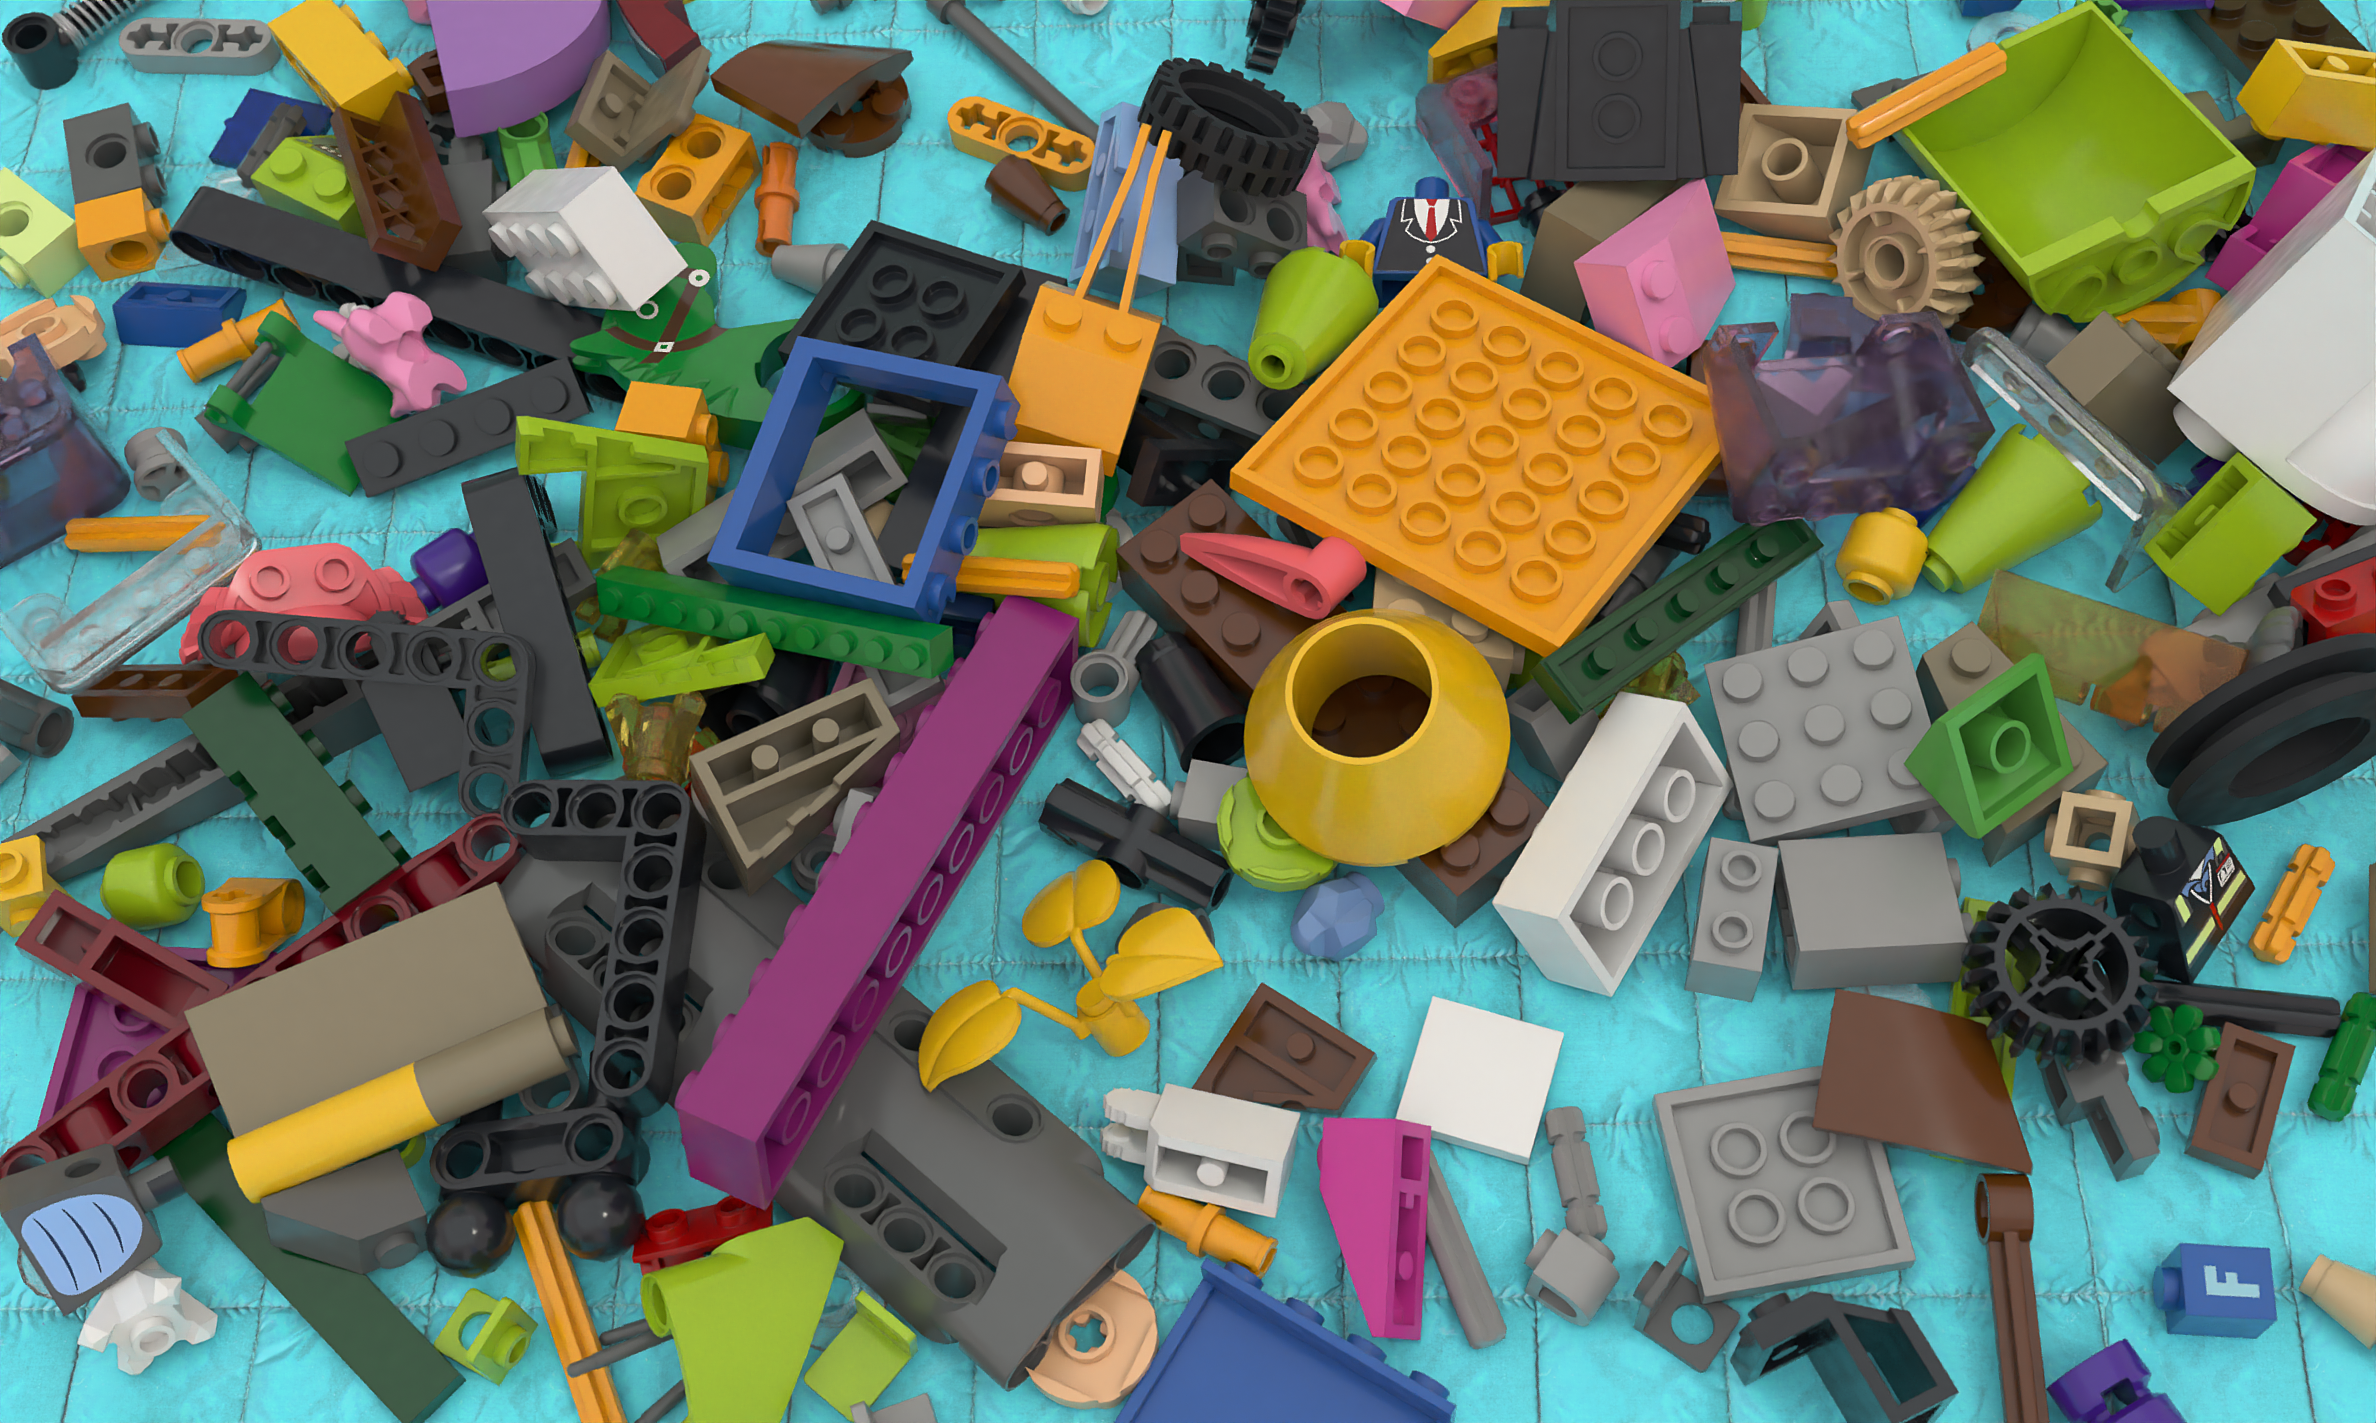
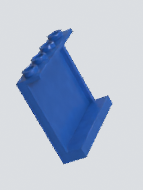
[1114,1258,1456,1423]

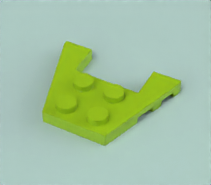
[515,416,709,571]
[588,624,775,708]

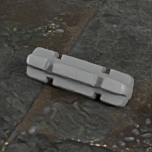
[1544,1106,1608,1240]

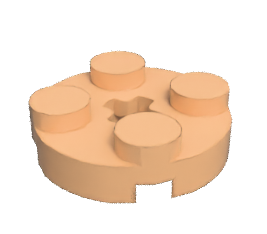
[0,295,108,388]
[1025,1269,1159,1410]

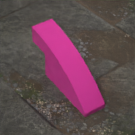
[2205,143,2370,291]

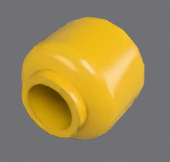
[1835,507,1929,605]

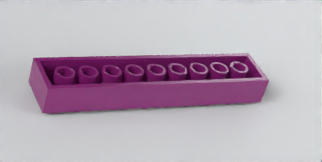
[675,595,1079,1211]

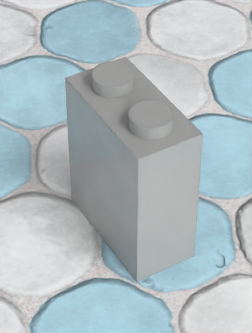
[1773,832,1974,990]

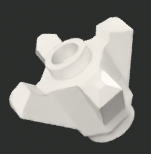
[77,1256,218,1375]

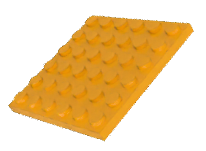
[1230,254,1754,658]

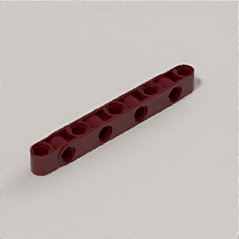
[0,813,527,1179]

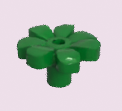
[2132,1004,2221,1093]

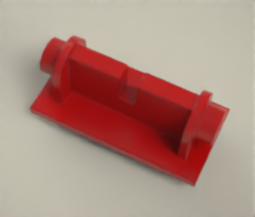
[632,1195,774,1276]

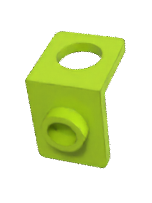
[434,1288,538,1386]
[804,1290,918,1423]

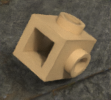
[2044,789,2141,891]

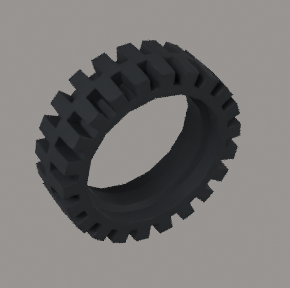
[1137,57,1320,198]

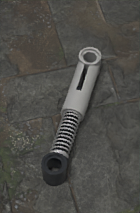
[2,0,150,90]

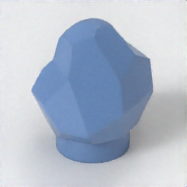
[1290,871,1385,962]

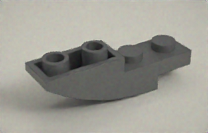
[2035,894,2161,1182]

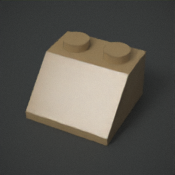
[1714,103,1875,245]

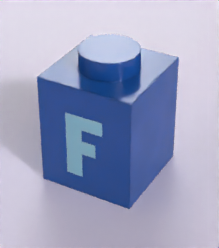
[2153,1243,2277,1339]

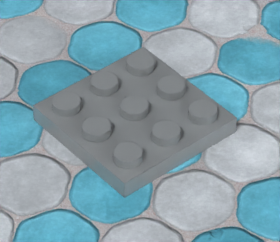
[1704,616,1941,847]
[1651,1065,1916,1304]

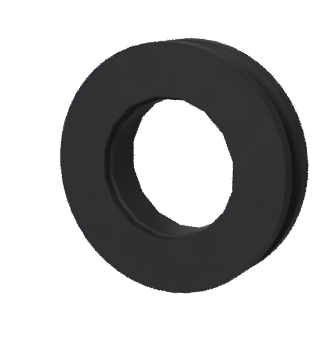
[2146,633,2376,826]

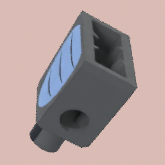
[0,1144,187,1316]

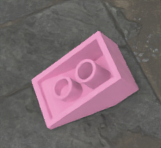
[1574,178,1736,368]

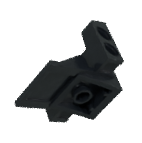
[1497,0,1742,181]

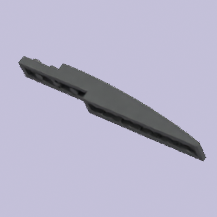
[1,537,598,883]

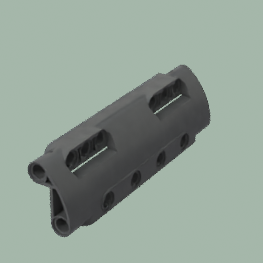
[500,775,1156,1392]

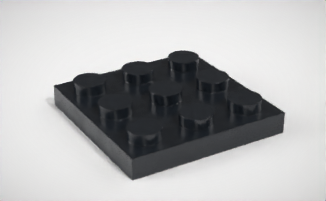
[777,220,1027,418]

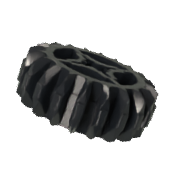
[1961,882,2159,1073]

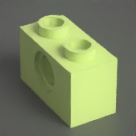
[0,167,89,299]

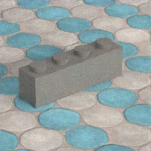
[656,408,908,585]

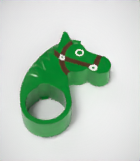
[570,242,869,450]

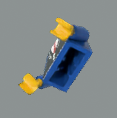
[1339,176,1524,308]

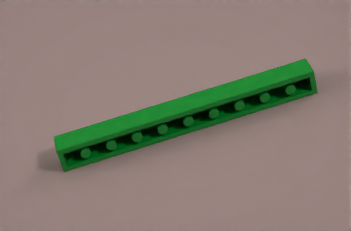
[596,565,954,679]

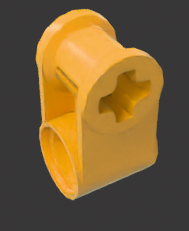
[201,877,305,968]

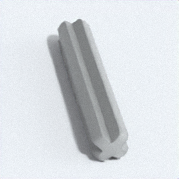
[1426,1149,1507,1349]

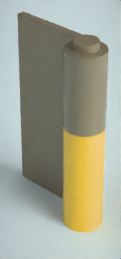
[184,882,579,1204]

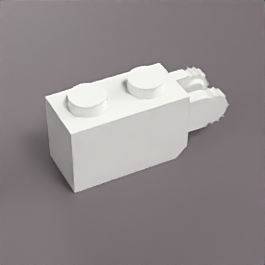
[1099,1083,1300,1218]

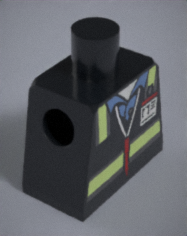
[2111,816,2255,985]

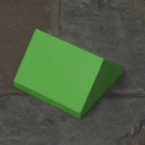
[1903,652,2074,840]

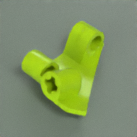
[640,1217,845,1423]

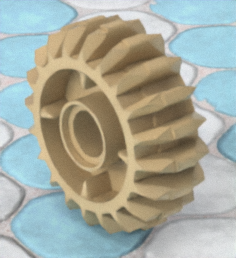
[1826,175,1986,342]

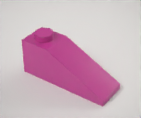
[1317,1118,1431,1340]

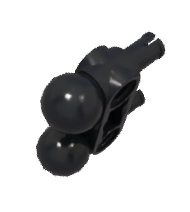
[425,1050,651,1279]

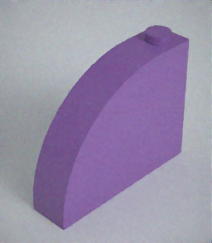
[426,0,612,138]

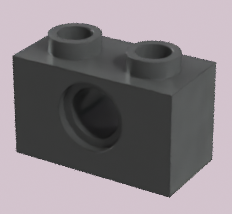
[63,102,168,209]

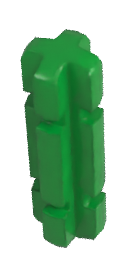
[2307,992,2376,1122]

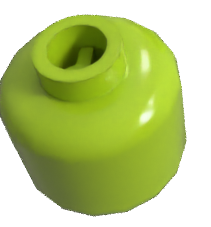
[100,842,205,932]

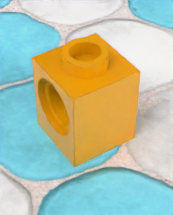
[74,188,172,282]

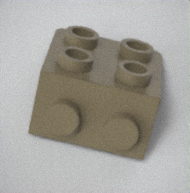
[564,45,712,173]

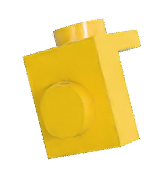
[0,835,75,938]

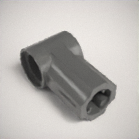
[0,678,74,758]

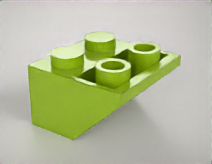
[2143,451,2317,617]

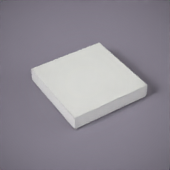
[1395,996,1564,1166]

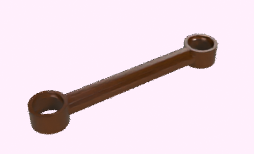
[1974,1173,2050,1423]

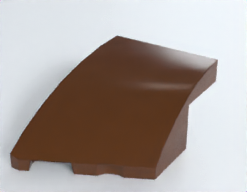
[710,39,913,140]
[1812,989,2033,1176]

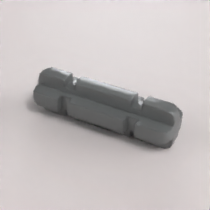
[236,103,307,190]

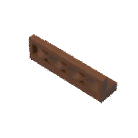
[330,90,463,272]

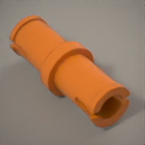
[754,142,800,258]

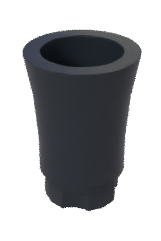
[1134,632,1248,774]

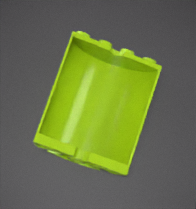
[1876,0,2256,323]

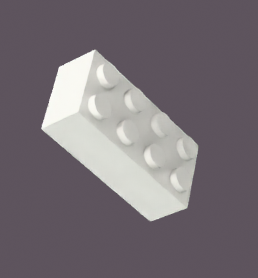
[482,166,688,311]
[1492,691,1734,997]

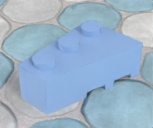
[1068,102,1184,300]

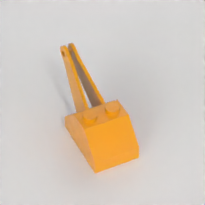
[1008,123,1172,477]

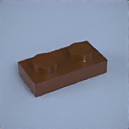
[2183,1022,2296,1179]

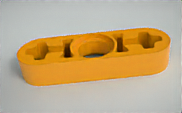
[947,96,1095,192]

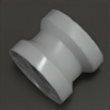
[124,427,197,502]

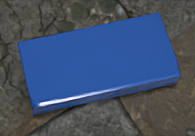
[112,282,247,348]

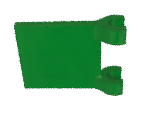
[204,310,403,497]

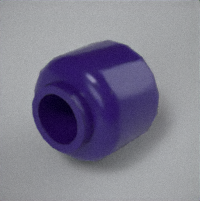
[409,528,489,614]

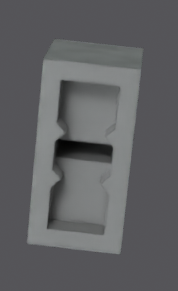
[1684,837,1779,1002]

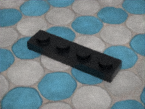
[344,356,594,498]

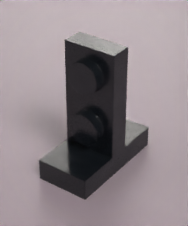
[1116,401,1246,507]

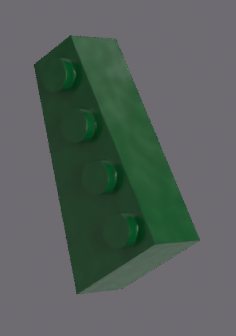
[181,671,412,916]

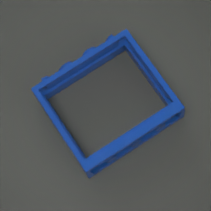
[707,336,1021,624]

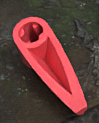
[1180,533,1367,620]

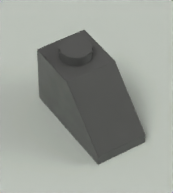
[260,1148,428,1275]

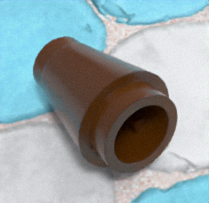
[985,154,1070,236]

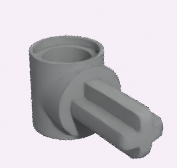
[1070,609,1158,728]

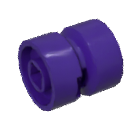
[2046,1338,2187,1423]

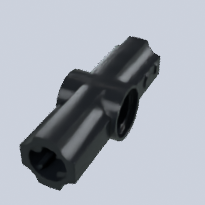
[1038,778,1235,916]

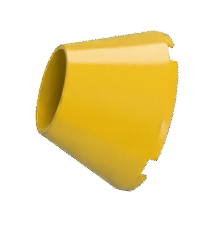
[1244,608,1511,867]

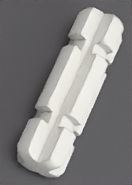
[1076,719,1172,818]

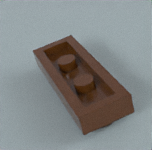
[71,664,239,722]

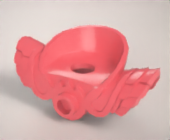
[179,543,429,666]

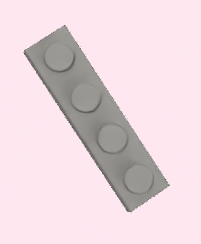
[786,472,945,718]

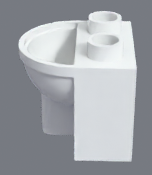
[2167,147,2376,526]

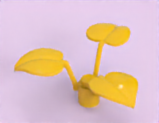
[918,859,1224,1093]

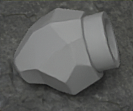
[1301,101,1368,171]

